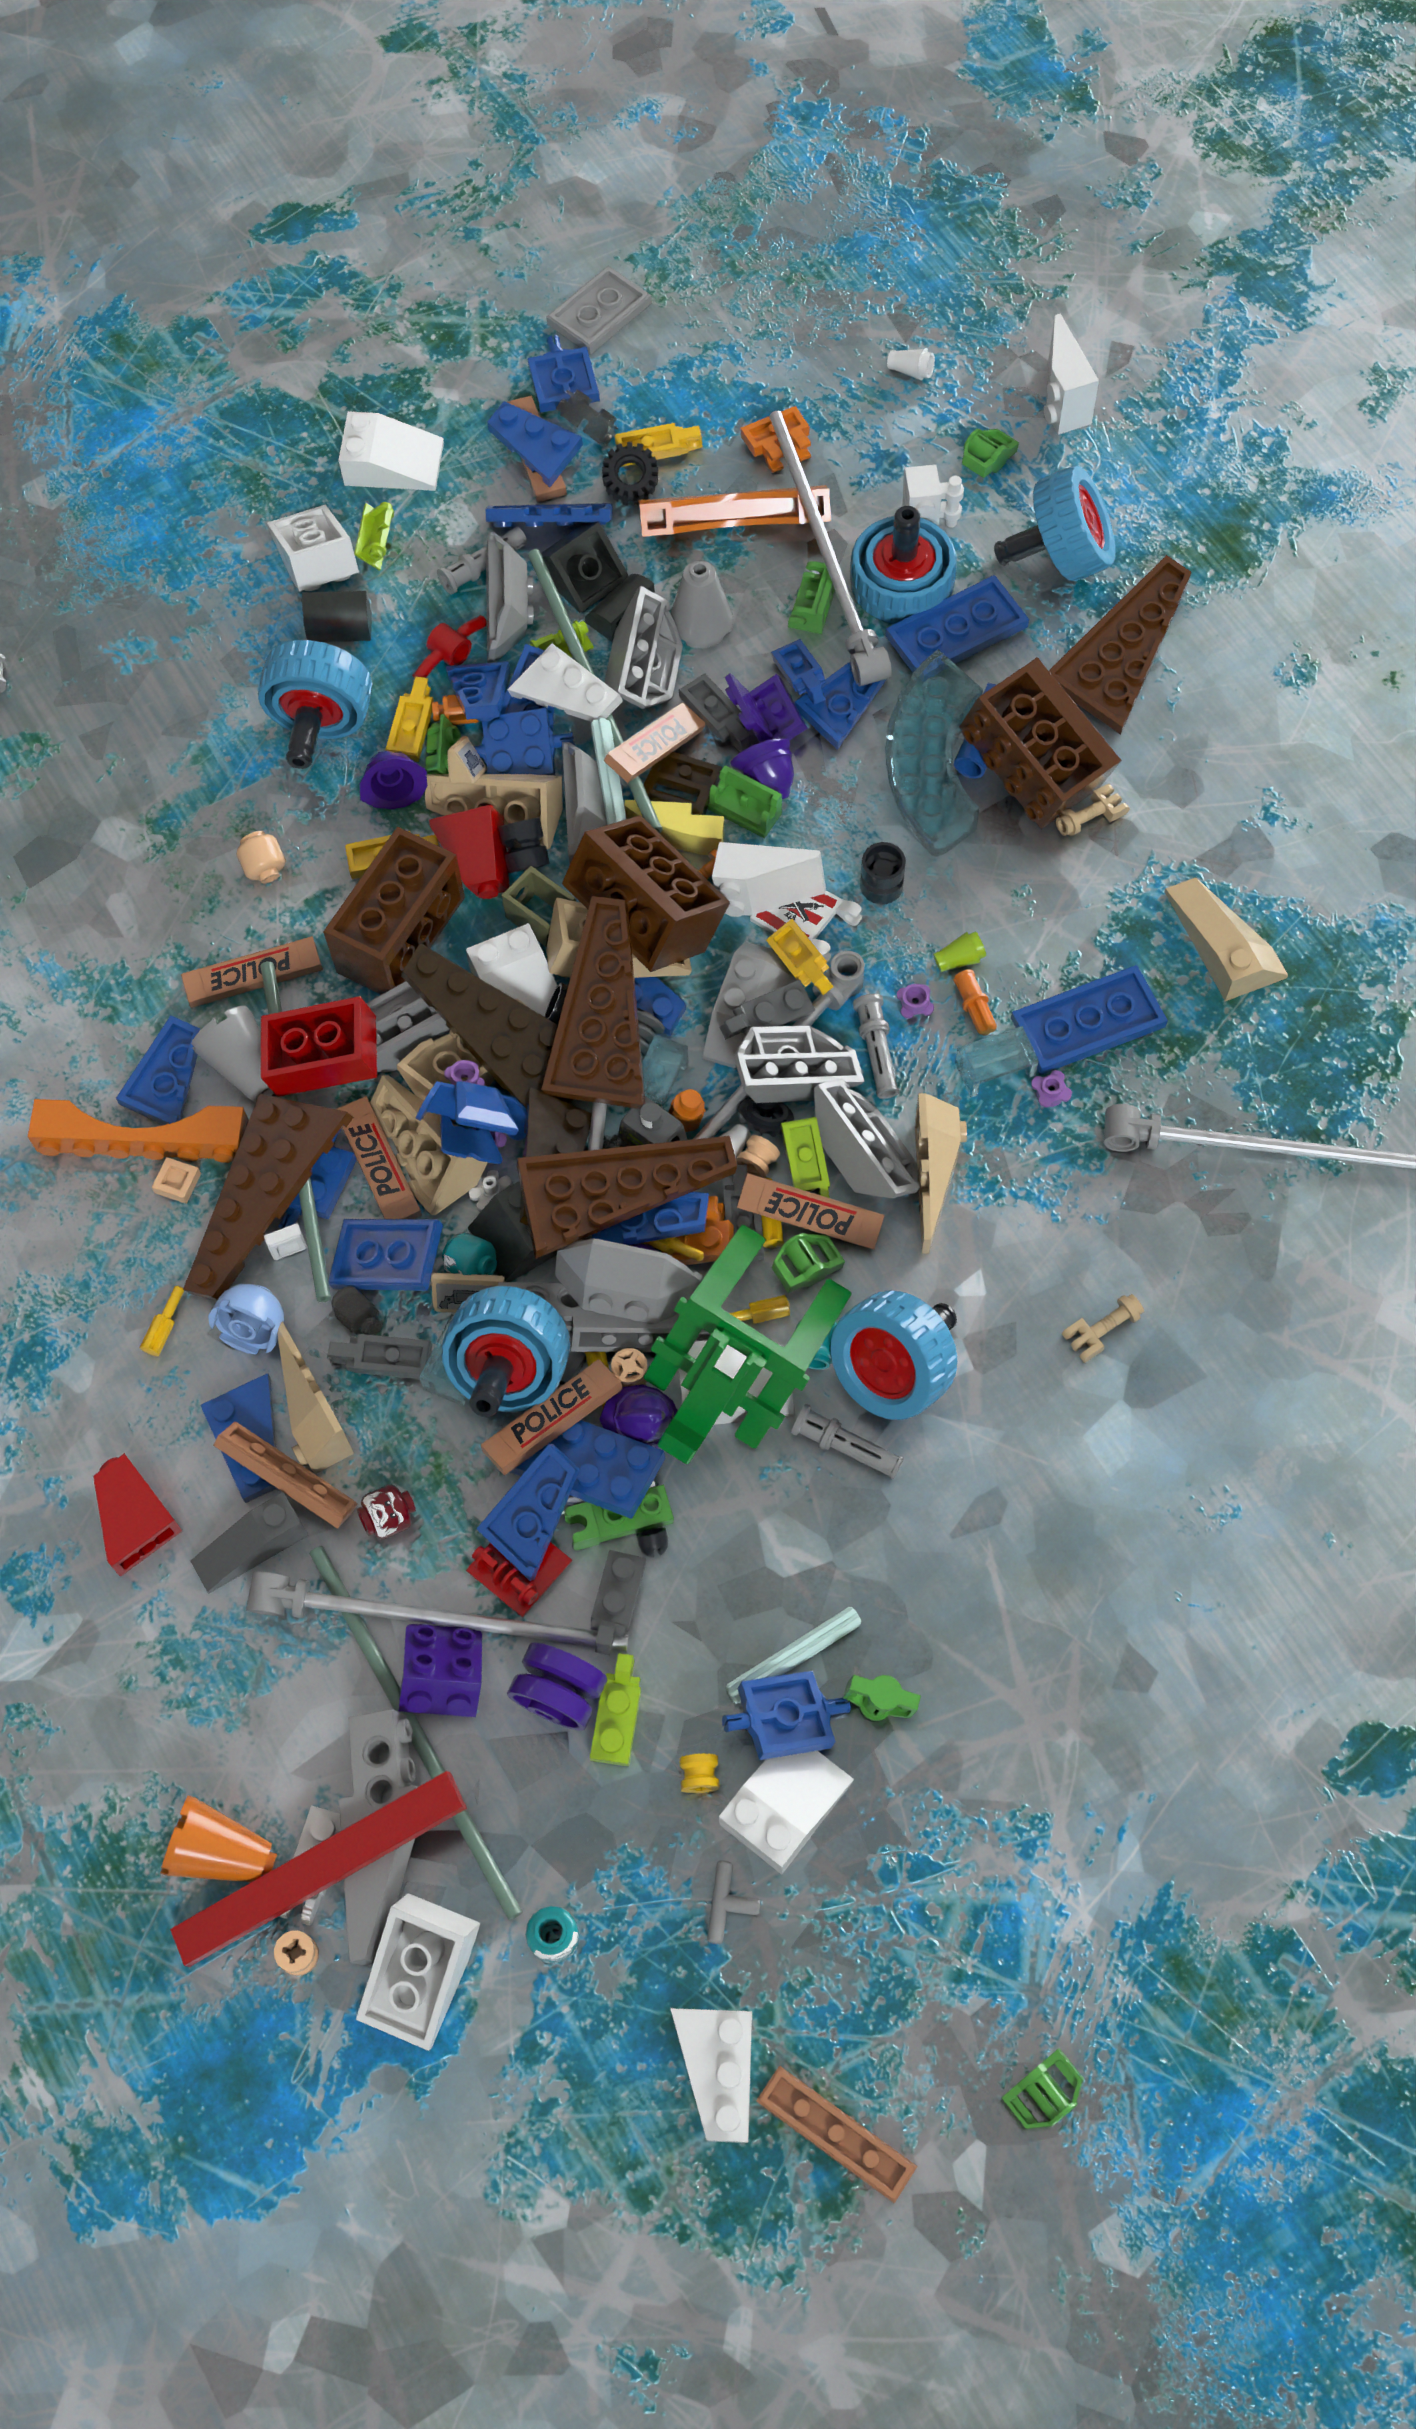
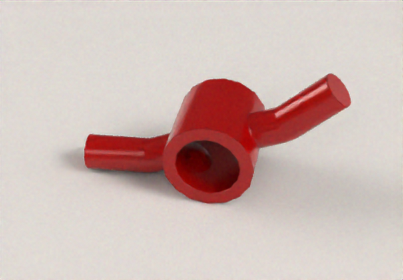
[412,615,487,679]

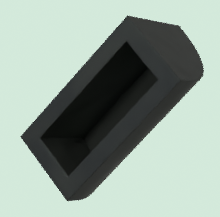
[585,574,655,643]
[302,591,372,642]

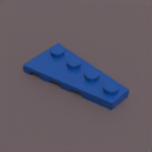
[485,503,613,527]

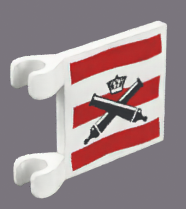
[750,890,862,962]

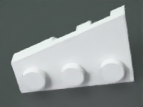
[507,643,623,722]
[670,2008,752,2143]

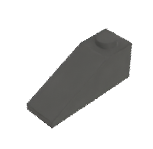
[190,1492,309,1594]

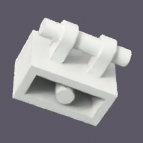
[902,465,964,528]

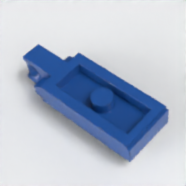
[771,639,826,705]

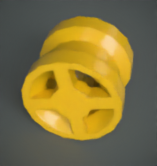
[679,1753,720,1793]

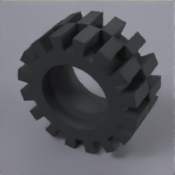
[602,442,658,505]

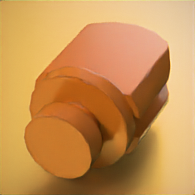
[432,695,479,725]
[668,1089,705,1132]

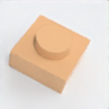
[151,1157,201,1204]

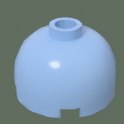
[208,1284,284,1354]

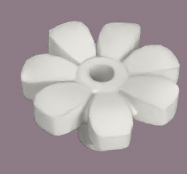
[469,1170,513,1212]

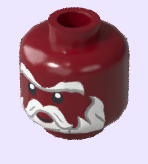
[357,1484,416,1540]

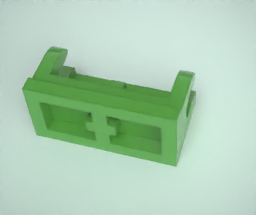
[788,561,835,634]
[708,765,782,839]

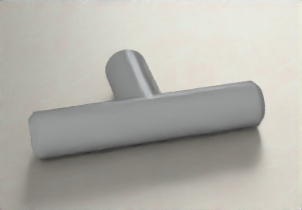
[707,1860,760,1944]

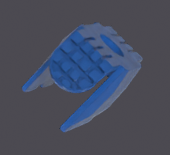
[416,1081,527,1164]

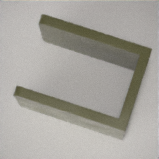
[502,866,576,948]

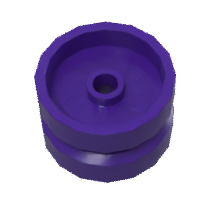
[507,1642,607,1731]

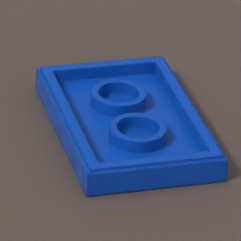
[328,1219,443,1291]

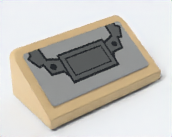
[447,736,487,783]
[431,1273,505,1313]

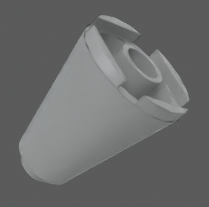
[670,560,733,648]
[191,1006,278,1103]

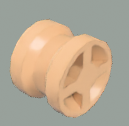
[736,1135,780,1178]
[611,1348,648,1387]
[274,1930,319,1976]

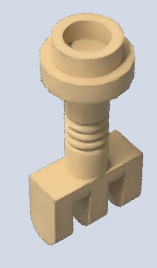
[1056,784,1130,836]
[1062,1294,1144,1363]

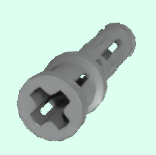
[437,527,527,595]
[853,994,899,1099]
[791,1404,904,1479]

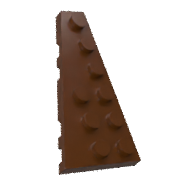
[1049,555,1192,735]
[541,896,645,1109]
[183,1094,354,1301]
[516,1136,737,1259]

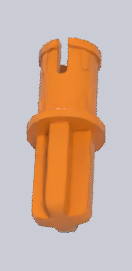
[953,969,997,1036]

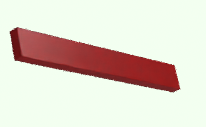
[170,1771,467,1967]

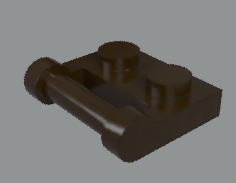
[643,752,722,815]

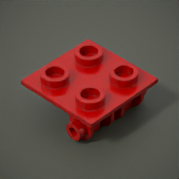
[466,1542,573,1618]

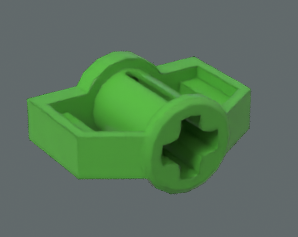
[962,429,1019,478]
[771,1233,845,1294]
[843,1675,921,1721]
[1002,2048,1084,2129]

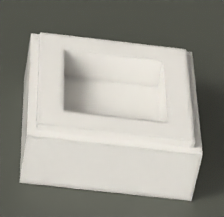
[264,1223,308,1260]

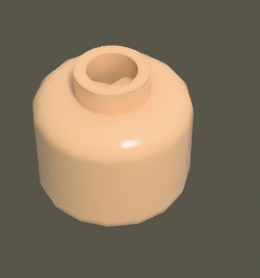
[236,831,286,884]

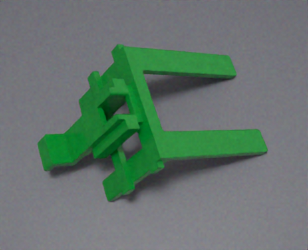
[644,1225,852,1464]

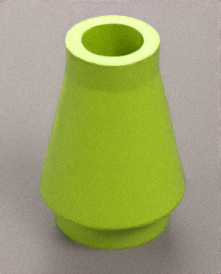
[933,931,987,973]

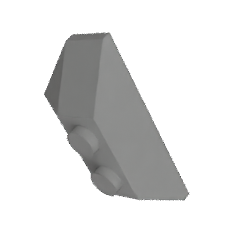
[486,532,534,663]
[604,586,683,709]
[562,742,607,864]
[703,941,797,1069]
[366,982,450,1072]
[734,1026,864,1103]
[814,1079,920,1198]
[555,1238,702,1324]

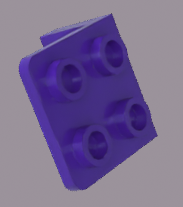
[725,673,808,742]
[398,1624,482,1717]

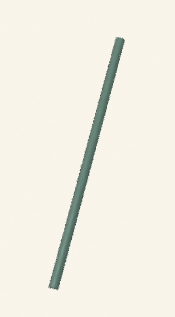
[528,549,662,833]
[260,961,331,1302]
[309,1546,523,1920]

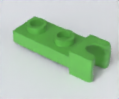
[564,1484,674,1550]

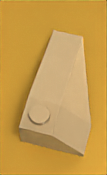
[425,774,563,849]
[1165,877,1288,1001]
[546,898,692,978]
[397,999,528,1123]
[370,1075,488,1215]
[914,1093,967,1254]
[277,1321,354,1474]

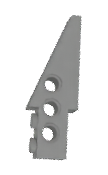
[498,1282,711,1352]
[339,1709,417,1965]

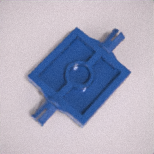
[527,335,600,423]
[474,708,575,776]
[278,1129,357,1229]
[722,1671,851,1760]

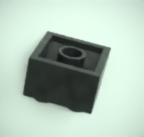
[541,522,629,612]
[468,1181,557,1282]

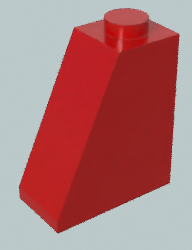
[429,805,510,899]
[93,1453,182,1577]

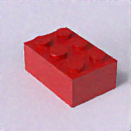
[261,996,377,1097]

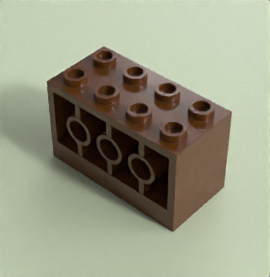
[959,657,1122,829]
[562,815,730,972]
[323,826,465,995]

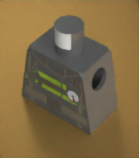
[617,1097,688,1146]

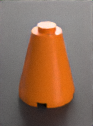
[160,1795,277,1882]

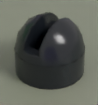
[636,1528,668,1558]

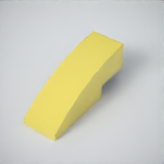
[624,800,724,855]

